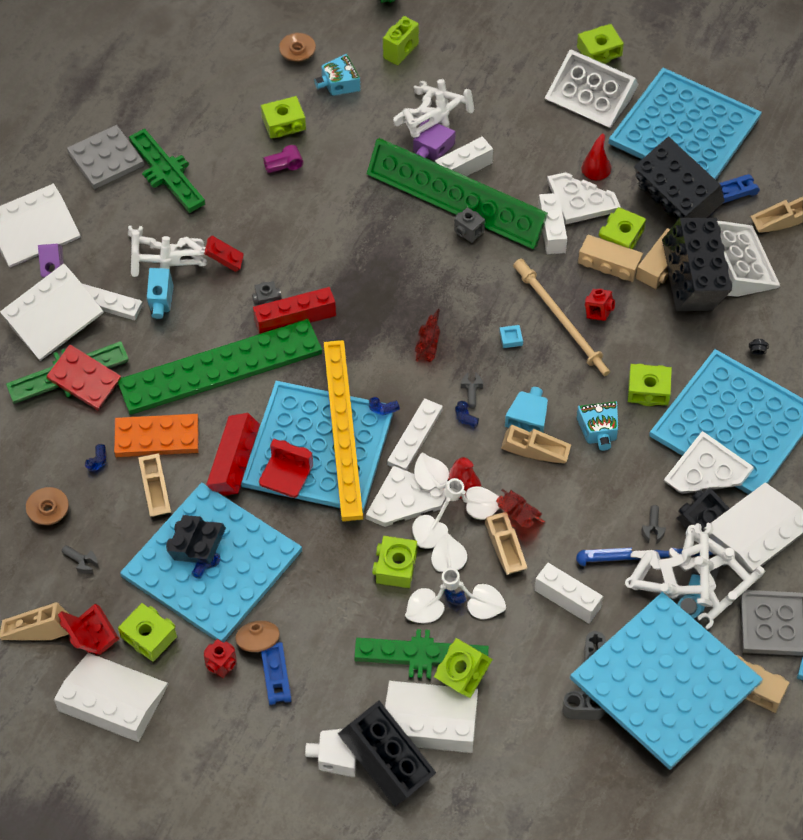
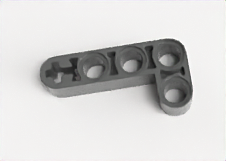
[562,631,606,720]

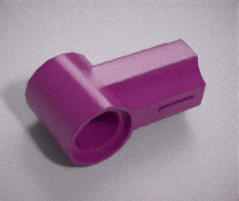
[263,145,304,173]

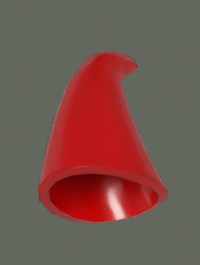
[581,134,612,181]
[447,457,481,499]

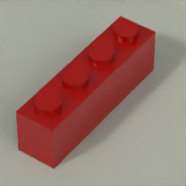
[253,287,336,334]
[206,413,260,496]

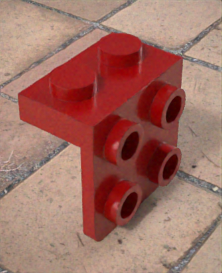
[259,439,313,498]
[58,604,120,655]

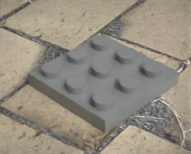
[67,125,144,190]
[740,590,803,656]

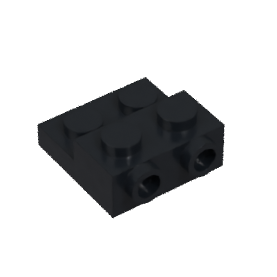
[677,487,730,539]
[166,515,226,564]

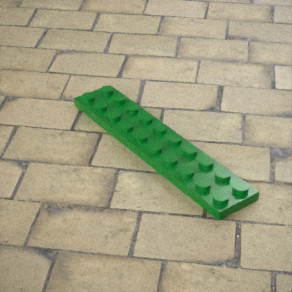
[366,138,548,249]
[118,319,322,415]

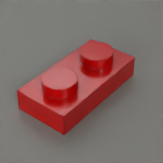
[204,235,244,272]

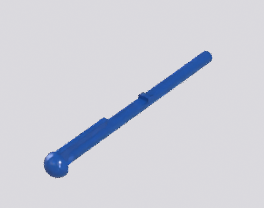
[576,547,714,566]

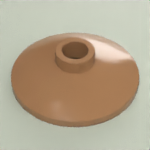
[279,33,316,61]
[26,487,69,525]
[235,621,280,652]

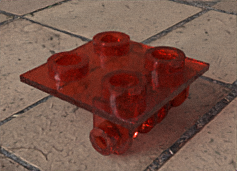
[415,309,440,362]
[496,489,545,528]

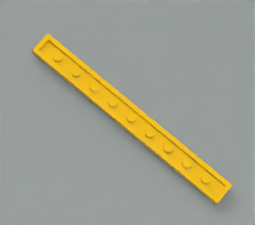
[324,340,363,521]

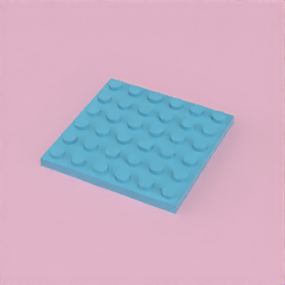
[608,68,762,180]
[649,349,803,495]
[241,381,395,513]
[120,482,302,643]
[570,592,763,770]

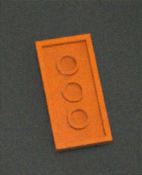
[114,414,199,457]

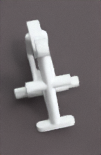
[393,79,474,138]
[128,226,207,277]
[625,523,714,607]
[669,525,765,630]

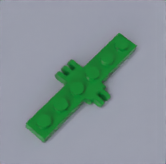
[129,128,206,213]
[6,341,129,404]
[354,629,489,679]

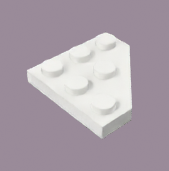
[547,172,621,224]
[664,431,754,494]
[366,466,446,527]

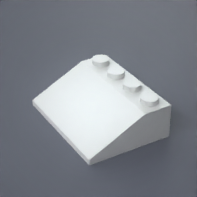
[545,49,639,128]
[0,184,81,268]
[717,221,780,297]
[0,264,104,361]
[703,482,803,574]
[54,653,168,742]
[385,681,478,753]

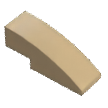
[751,197,803,233]
[501,425,571,463]
[138,453,171,517]
[485,512,527,575]

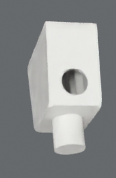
[305,729,356,777]

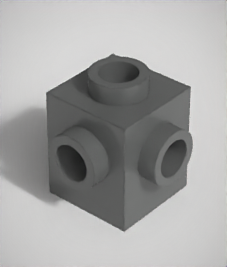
[454,207,485,243]
[252,281,282,305]

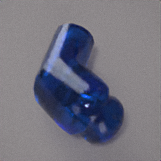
[369,397,400,415]
[455,401,479,428]
[85,444,106,472]
[191,553,221,579]
[444,589,467,606]

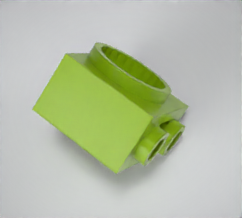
[383,16,419,66]
[577,24,624,64]
[261,96,306,139]
[598,207,646,249]
[627,364,672,406]
[372,536,417,588]
[118,603,177,662]
[434,638,493,698]

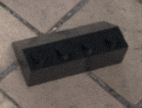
[337,700,437,807]

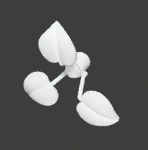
[412,453,504,549]
[405,533,506,624]

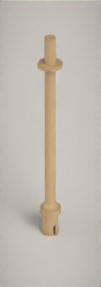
[513,259,610,376]

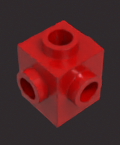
[585,289,615,321]
[204,639,237,678]

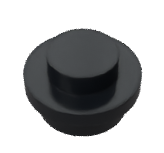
[748,339,769,355]

